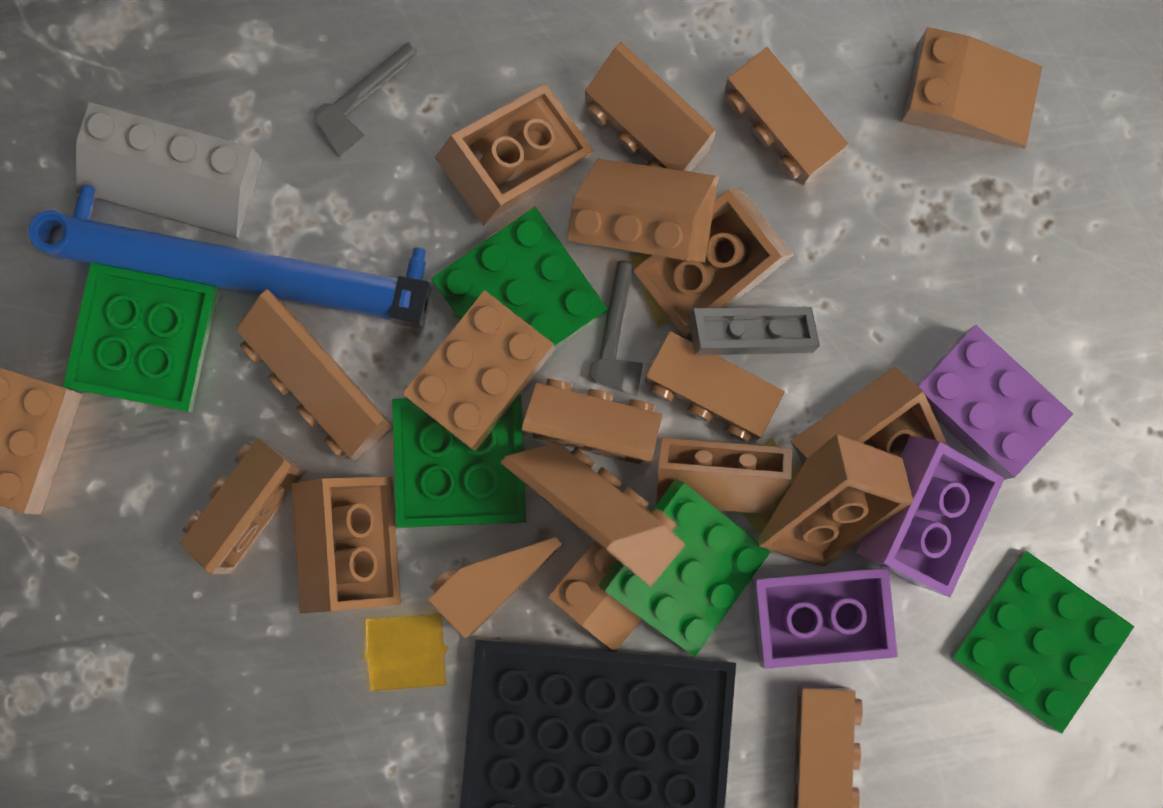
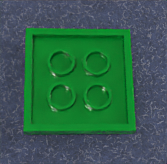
[431,206,608,348]
[63,263,219,413]
[392,394,527,528]
[598,479,771,657]
[950,551,1135,734]

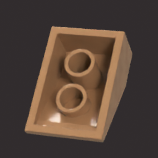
[901,27,1042,149]
[435,83,594,226]
[633,189,794,337]
[758,434,914,567]
[428,537,563,639]

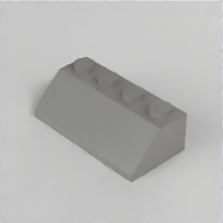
[76,102,262,238]

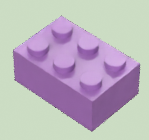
[916,325,1073,480]
[856,435,1005,598]
[751,568,898,669]

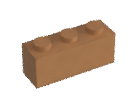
[724,47,849,185]
[645,331,785,443]
[656,438,792,515]
[793,685,862,808]

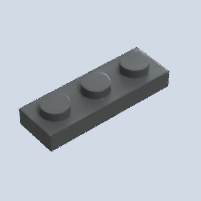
[688,307,820,355]

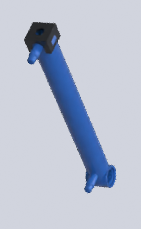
[29,185,432,329]

